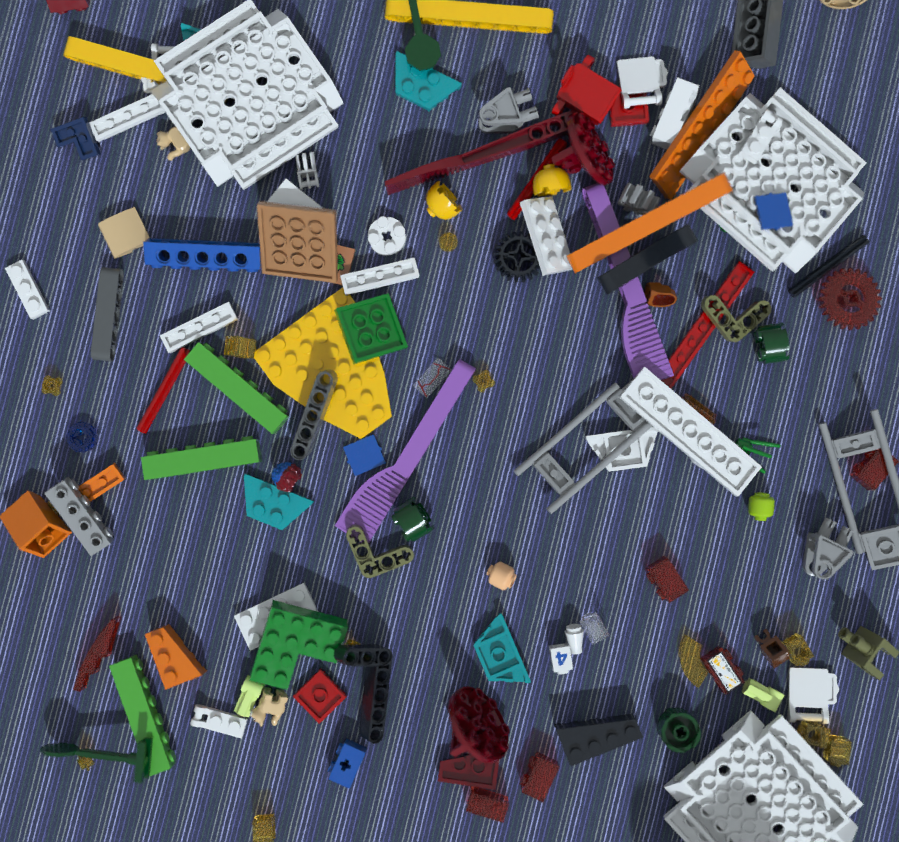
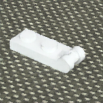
[739,109,783,164]
[190,704,248,739]

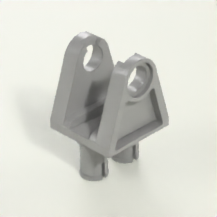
[478,87,539,134]
[803,517,854,580]

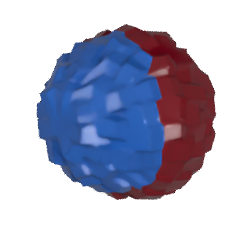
[271,462,302,493]

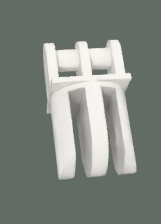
[295,152,319,190]

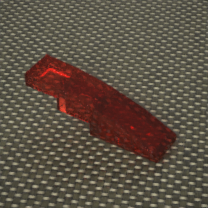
[73,616,122,692]

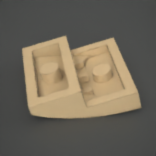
[98,207,150,259]

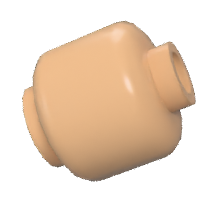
[487,562,517,590]

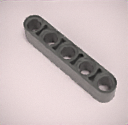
[91,267,124,362]
[290,369,338,460]

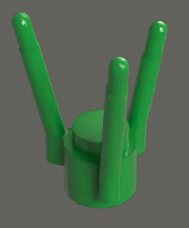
[735,437,781,473]

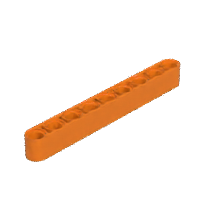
[566,173,733,273]

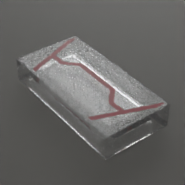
[413,358,452,398]

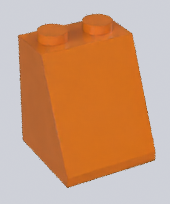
[0,490,72,558]

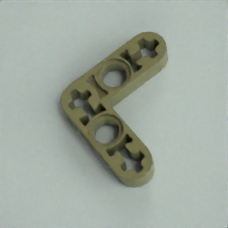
[701,295,771,342]
[346,524,414,578]

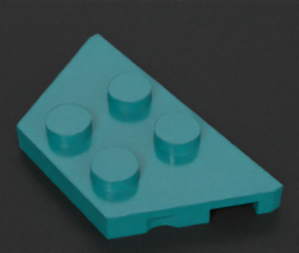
[395,51,462,111]
[244,474,314,530]
[473,613,531,683]

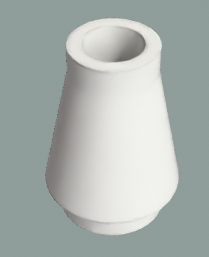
[565,624,584,654]

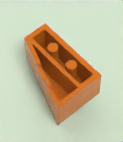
[145,624,207,690]

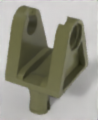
[838,626,899,681]

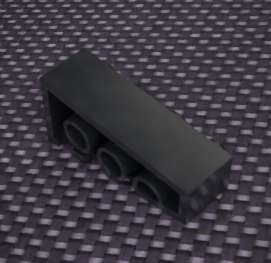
[554,714,643,767]

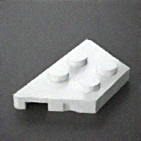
[585,427,659,472]

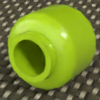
[748,492,775,521]

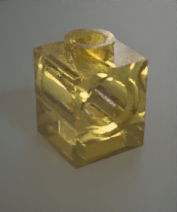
[224,336,256,359]
[782,633,814,666]
[797,721,831,749]
[823,734,852,767]
[252,814,276,842]

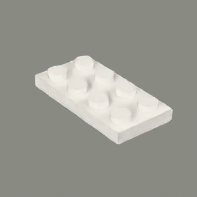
[520,196,572,276]
[234,582,318,651]

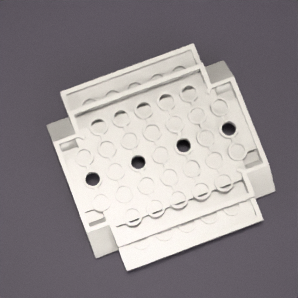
[151,0,343,190]
[679,87,867,273]
[664,710,863,842]

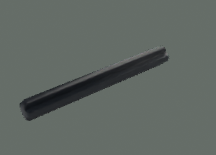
[788,235,869,298]

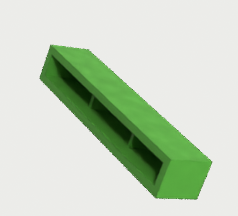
[184,342,289,434]
[141,436,262,480]
[109,654,176,776]

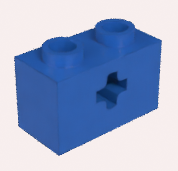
[328,738,367,789]

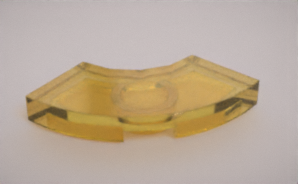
[679,634,709,688]

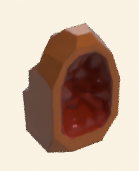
[644,282,678,307]

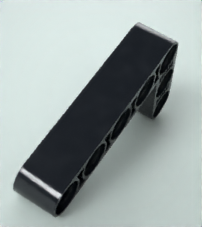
[597,224,698,295]
[334,644,392,744]

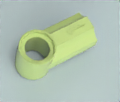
[234,675,265,717]
[742,678,784,712]

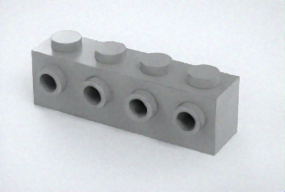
[44,476,114,556]

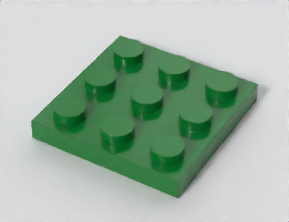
[334,293,408,365]

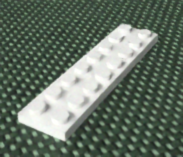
[619,367,762,497]

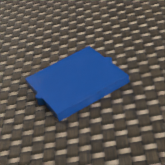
[754,193,793,230]
[343,434,386,476]

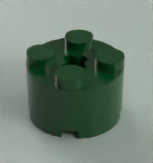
[753,322,790,364]
[391,497,434,542]
[657,708,701,753]

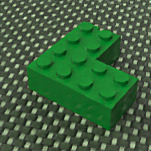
[250,600,348,690]

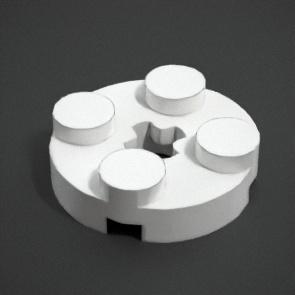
[368,216,406,256]

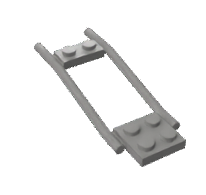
[513,380,652,514]
[818,409,899,570]

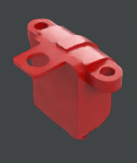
[551,54,622,125]

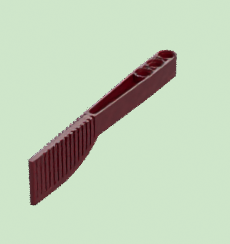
[385,110,579,195]

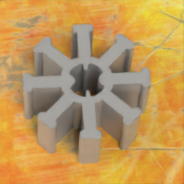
[617,183,661,217]

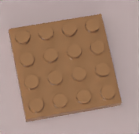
[257,201,338,283]

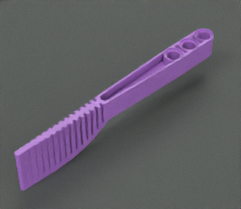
[582,183,674,380]
[335,359,476,542]

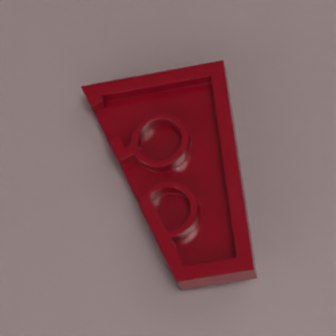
[438,755,499,790]

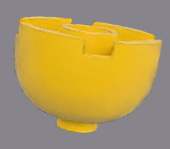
[533,164,572,196]
[426,181,463,220]

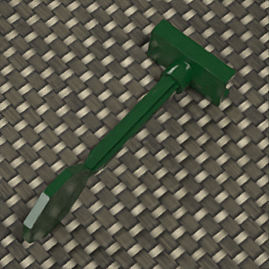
[405,0,441,71]
[40,737,153,783]

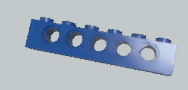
[143,238,262,272]

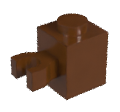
[754,629,790,669]

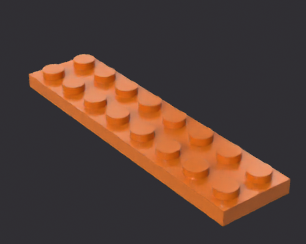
[649,50,755,200]

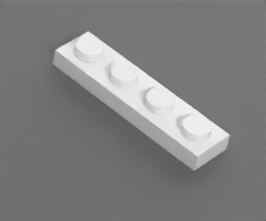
[89,94,165,142]
[340,258,419,295]
[160,302,238,353]

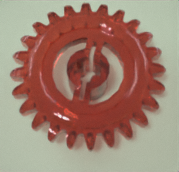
[817,267,882,331]

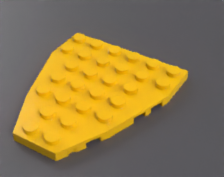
[251,287,392,439]

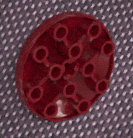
[551,112,615,186]
[448,686,510,763]

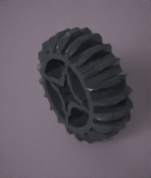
[493,231,540,283]

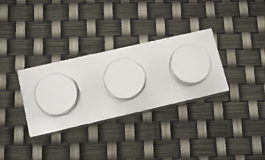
[5,260,50,320]

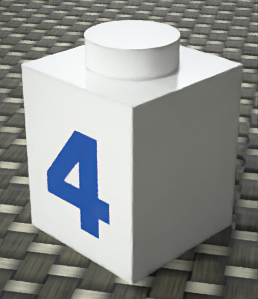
[549,643,573,674]

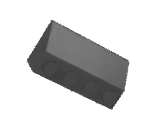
[731,0,783,69]

